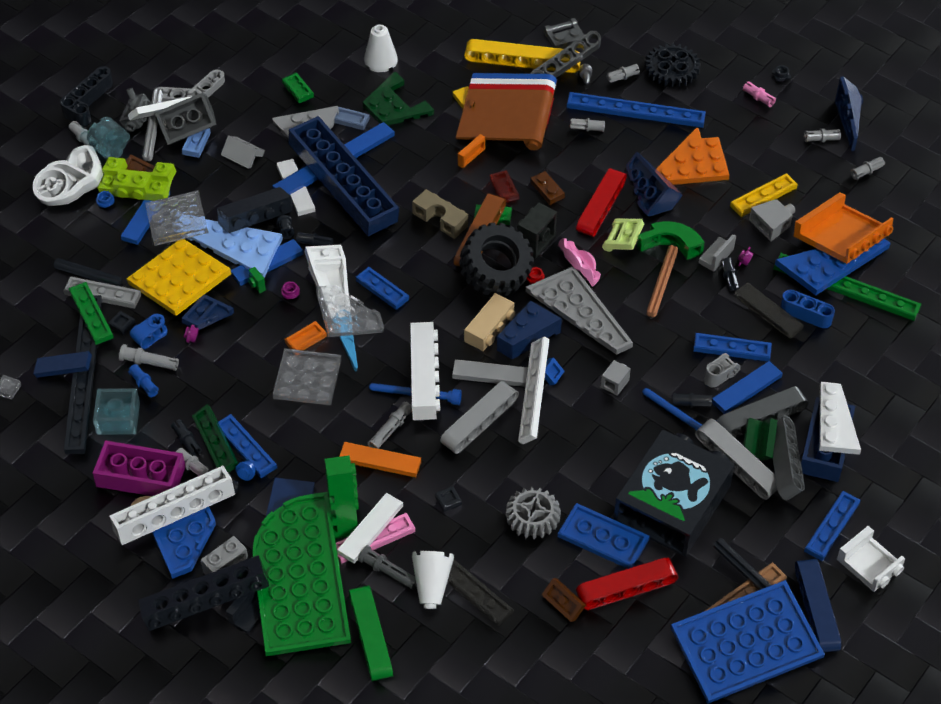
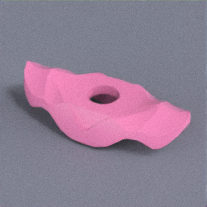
[558,238,601,287]

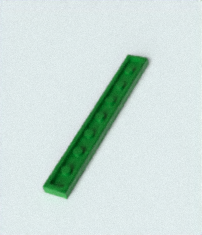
[774,253,921,321]

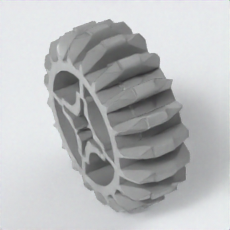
[505,487,561,539]

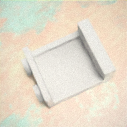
[837,526,905,592]

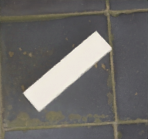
[128,97,190,120]
[276,159,315,216]
[337,493,403,564]

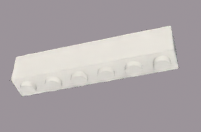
[410,322,440,420]

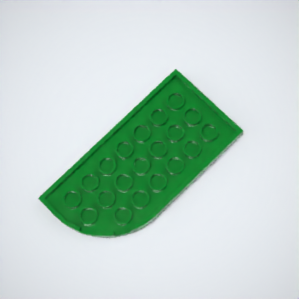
[253,492,351,656]

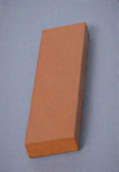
[339,442,421,477]

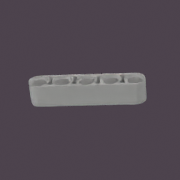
[440,381,519,454]
[695,419,777,500]

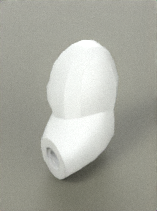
[33,145,103,206]

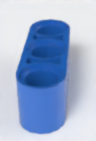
[780,290,835,328]

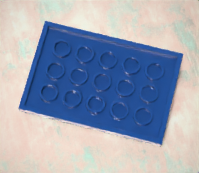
[670,580,825,703]

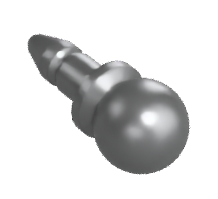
[579,64,592,85]

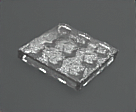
[145,190,209,246]
[273,348,341,405]

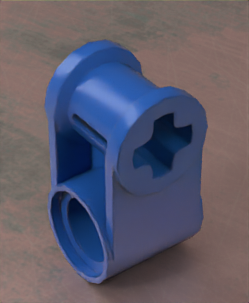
[130,314,168,349]

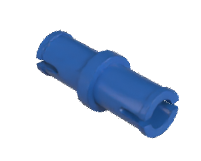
[128,364,159,397]

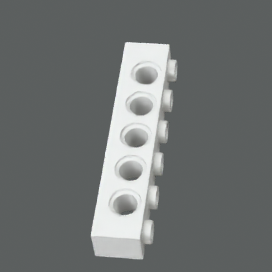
[110,466,235,545]

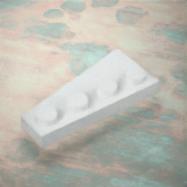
[819,382,861,455]

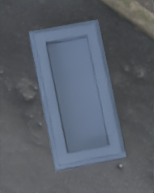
[334,107,370,130]

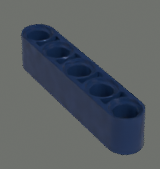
[795,559,841,652]

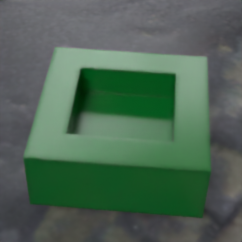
[248,267,266,294]

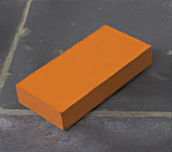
[458,134,485,168]
[285,321,327,355]

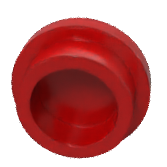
[527,267,545,284]

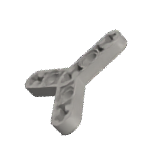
[154,70,225,102]

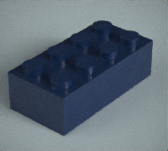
[801,397,855,482]

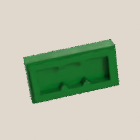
[282,73,314,103]

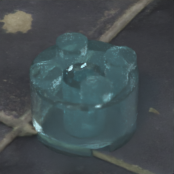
[87,117,130,158]

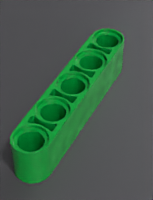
[349,585,393,681]

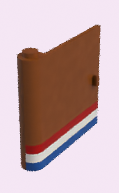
[456,73,557,150]

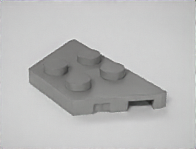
[272,106,339,139]

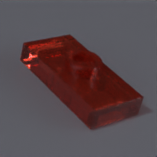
[490,170,519,202]

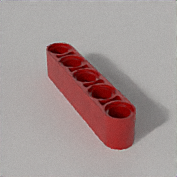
[576,168,627,237]
[576,558,678,610]

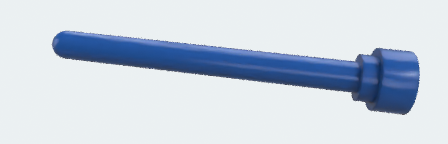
[369,383,462,405]
[642,388,702,430]

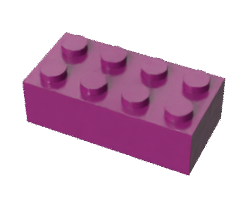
[93,440,185,496]

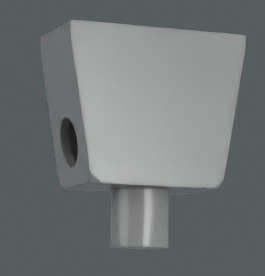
[749,199,795,241]

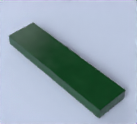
[192,404,238,473]

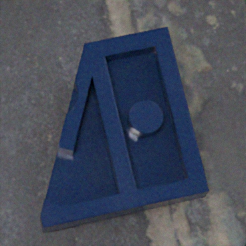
[182,294,234,330]

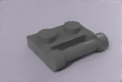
[543,18,584,49]

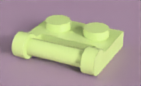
[602,218,644,252]

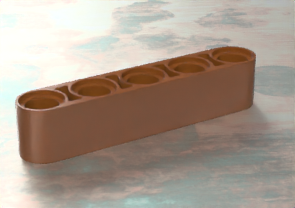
[454,193,506,267]

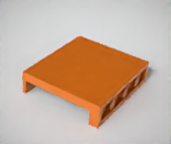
[794,192,893,264]

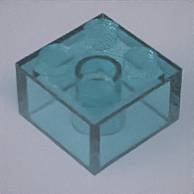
[93,389,140,435]

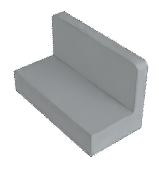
[221,136,265,169]
[699,235,736,272]

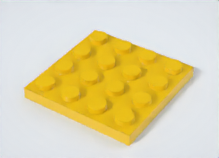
[126,238,232,316]

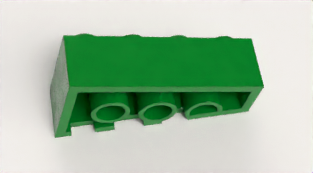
[325,455,359,539]

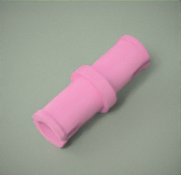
[743,81,776,107]

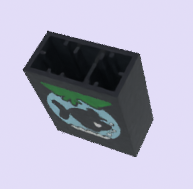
[614,430,735,557]

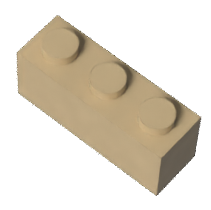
[464,293,515,351]

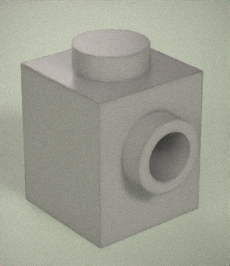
[601,360,631,396]

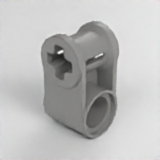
[704,353,741,387]

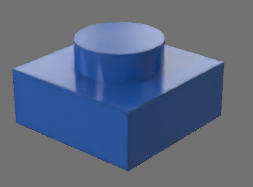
[545,357,565,385]

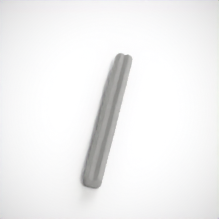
[142,89,163,161]

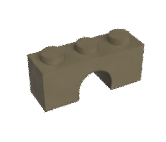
[412,189,468,239]

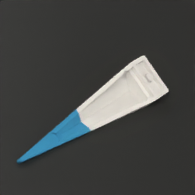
[305,245,358,371]

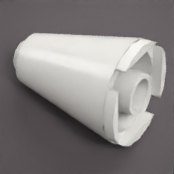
[364,25,398,72]
[412,551,454,609]

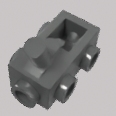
[119,88,151,131]

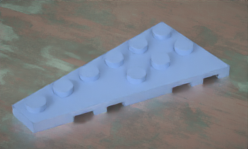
[173,214,283,278]

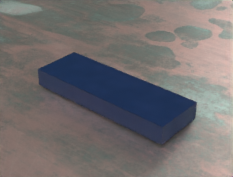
[33,351,92,378]

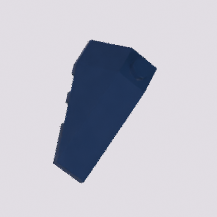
[835,76,863,151]
[626,152,683,217]

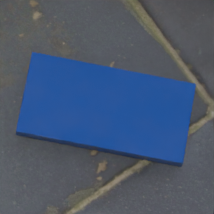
[557,503,650,569]

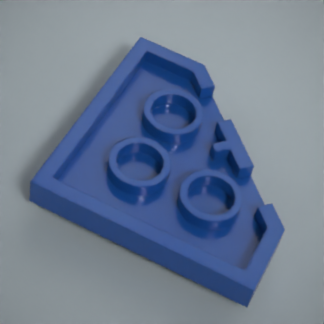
[152,507,216,579]

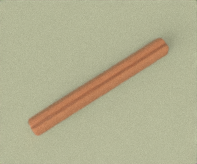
[646,245,678,317]

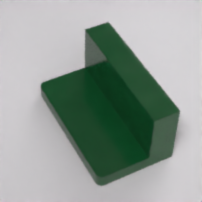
[743,418,778,462]

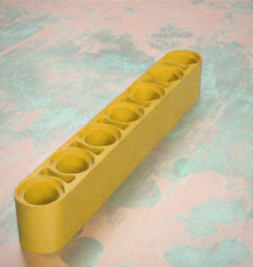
[464,39,581,73]

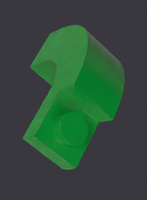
[637,221,705,260]

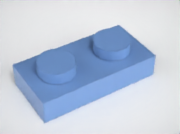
[182,128,211,158]

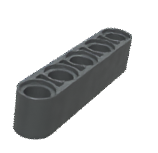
[530,31,601,78]
[717,386,809,438]
[773,415,805,501]

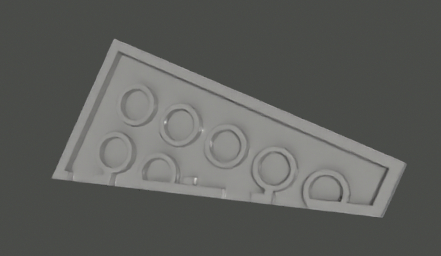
[526,267,633,355]

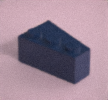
[497,301,562,359]

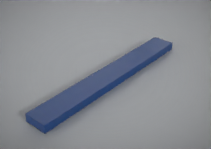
[567,92,706,128]
[272,122,395,195]

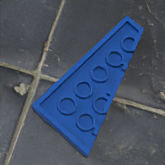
[775,238,890,295]

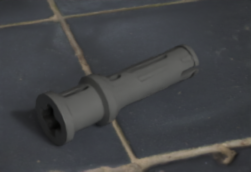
[358,545,417,590]

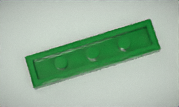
[69,282,114,345]

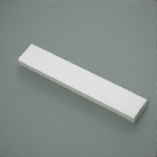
[518,336,549,444]

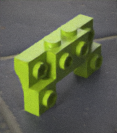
[98,157,176,202]

